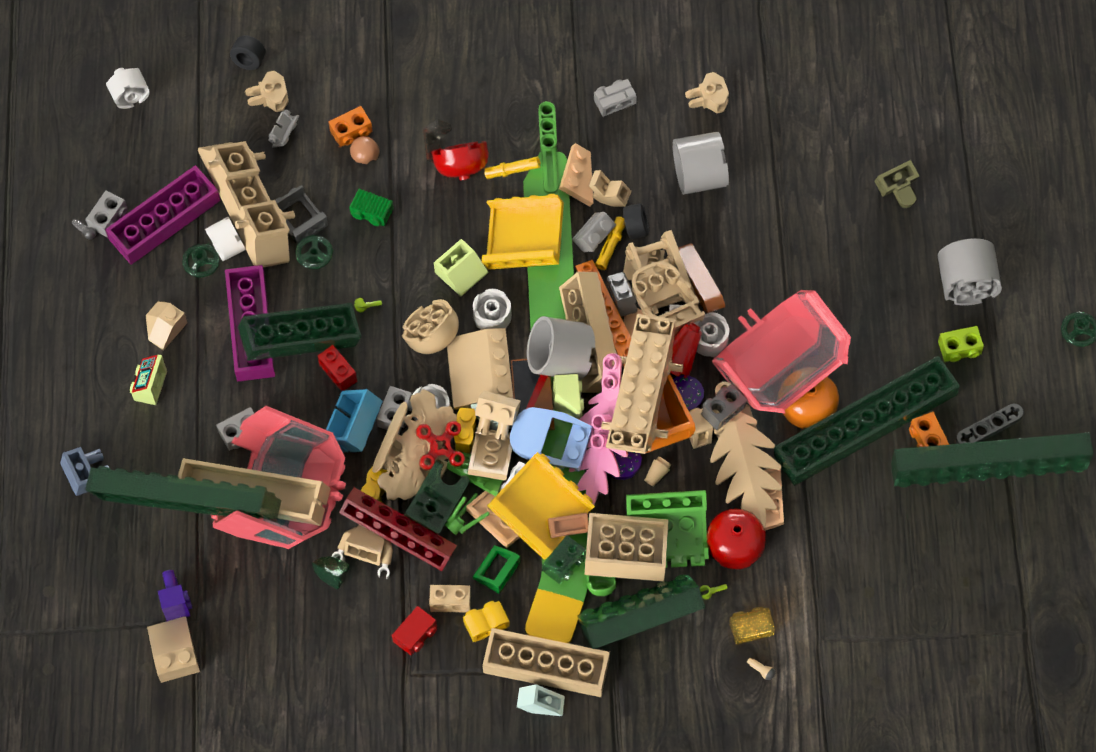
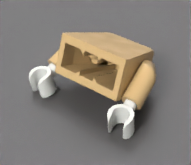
[331,524,393,579]

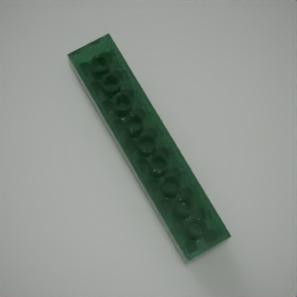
[774,356,960,486]
[891,432,1093,487]
[85,466,282,523]

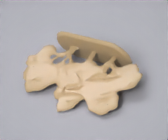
[372,389,457,501]

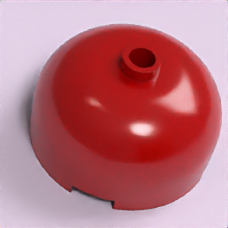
[432,141,489,180]
[707,509,766,569]

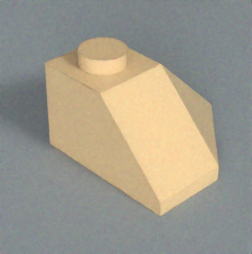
[146,301,187,351]

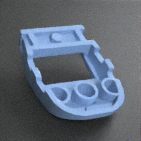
[510,407,593,471]

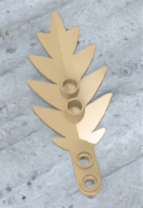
[710,382,782,529]

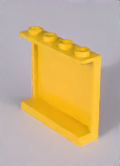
[482,194,564,270]
[487,452,595,560]

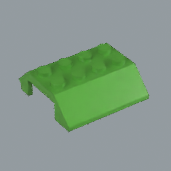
[626,490,709,568]

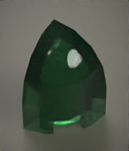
[312,557,350,589]

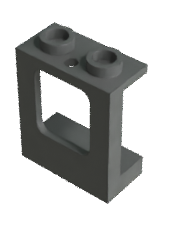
[275,185,328,245]

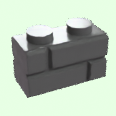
[607,272,637,317]

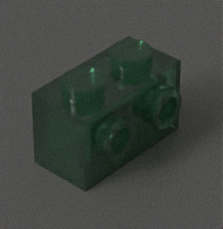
[542,535,586,584]

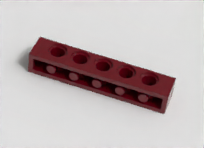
[339,487,457,571]

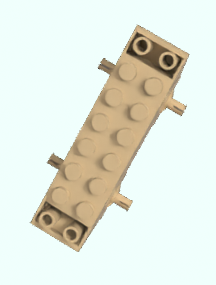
[198,141,295,267]
[601,314,683,454]

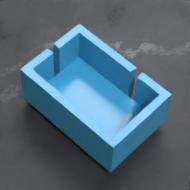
[326,389,383,452]

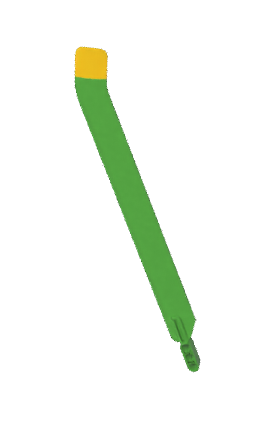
[523,101,588,644]

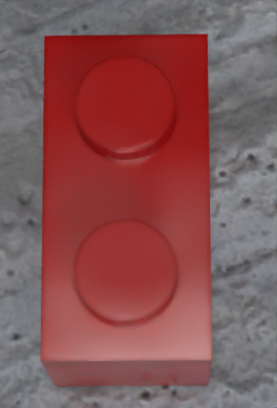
[392,606,437,656]

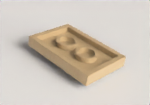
[468,427,512,481]

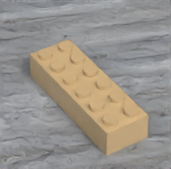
[559,272,622,393]
[483,628,610,697]

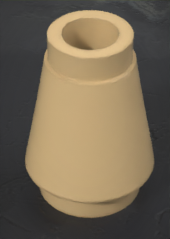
[645,457,671,487]

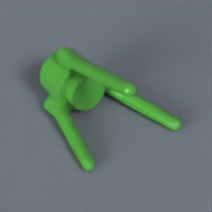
[445,493,490,535]

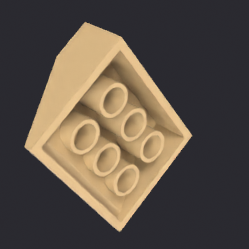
[447,328,513,410]
[584,513,668,581]

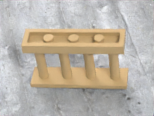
[625,230,696,315]

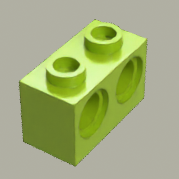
[938,326,984,362]

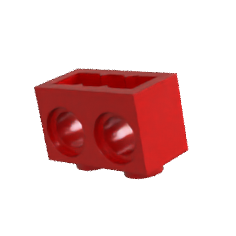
[318,345,357,392]

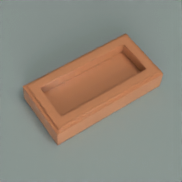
[548,513,589,538]

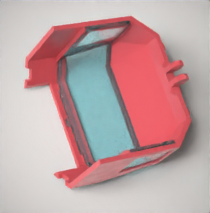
[712,290,851,413]
[211,406,346,549]

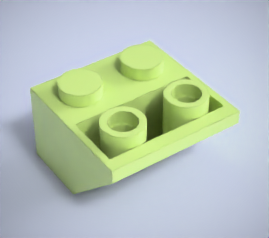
[434,239,488,296]
[552,374,584,424]

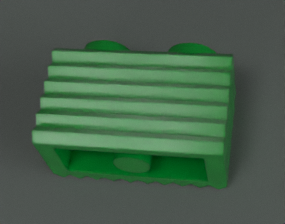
[350,189,394,227]

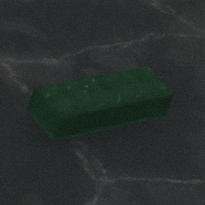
[238,303,361,361]
[577,575,705,649]

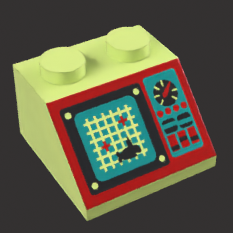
[130,355,167,405]

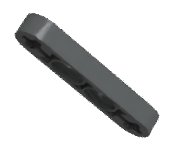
[956,404,1023,450]

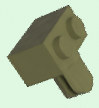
[874,160,919,208]

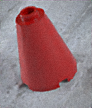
[670,323,702,378]

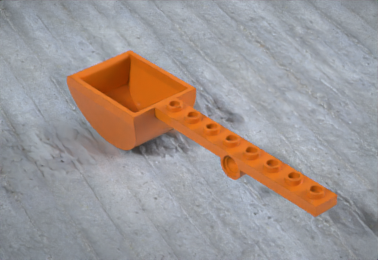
[575,260,696,453]

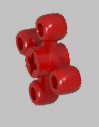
[415,421,465,470]

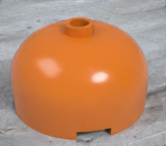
[781,370,839,429]

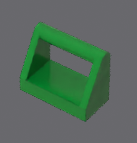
[473,545,520,594]

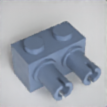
[60,447,112,496]

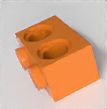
[328,106,373,147]
[909,412,949,460]

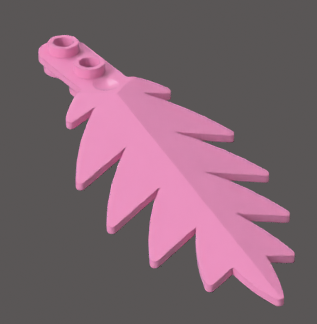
[569,353,628,510]

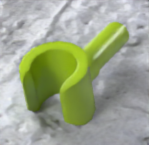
[354,298,382,313]
[699,584,727,599]

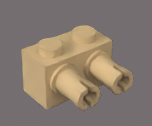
[475,391,521,440]

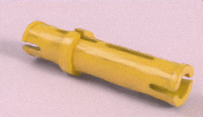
[485,156,541,179]
[595,217,625,270]

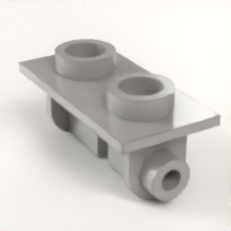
[269,110,299,148]

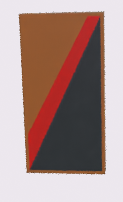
[511,359,555,431]

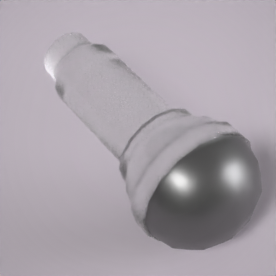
[72,219,96,240]

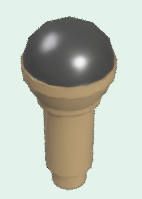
[747,658,775,680]

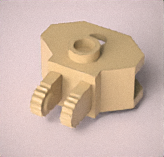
[245,71,289,112]
[685,72,729,113]

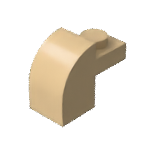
[589,170,631,207]

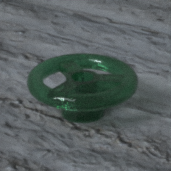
[295,235,333,269]
[182,244,220,278]
[1061,312,1096,347]

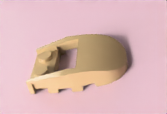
[632,262,705,332]

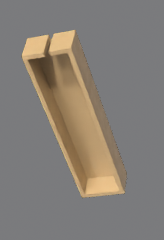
[173,458,331,526]

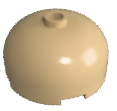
[402,300,459,354]

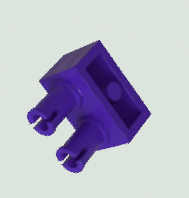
[158,570,193,621]

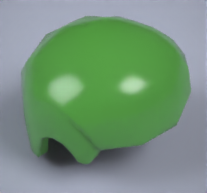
[587,575,617,596]

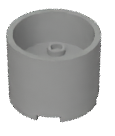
[673,132,729,195]
[938,239,1002,305]
[527,316,595,380]

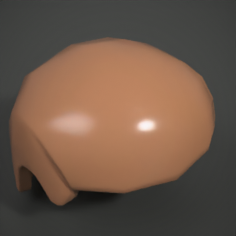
[350,136,380,164]

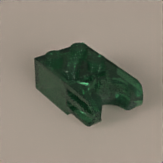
[404,459,470,534]

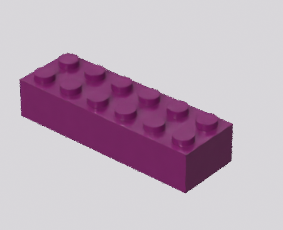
[105,165,221,265]
[225,265,275,382]

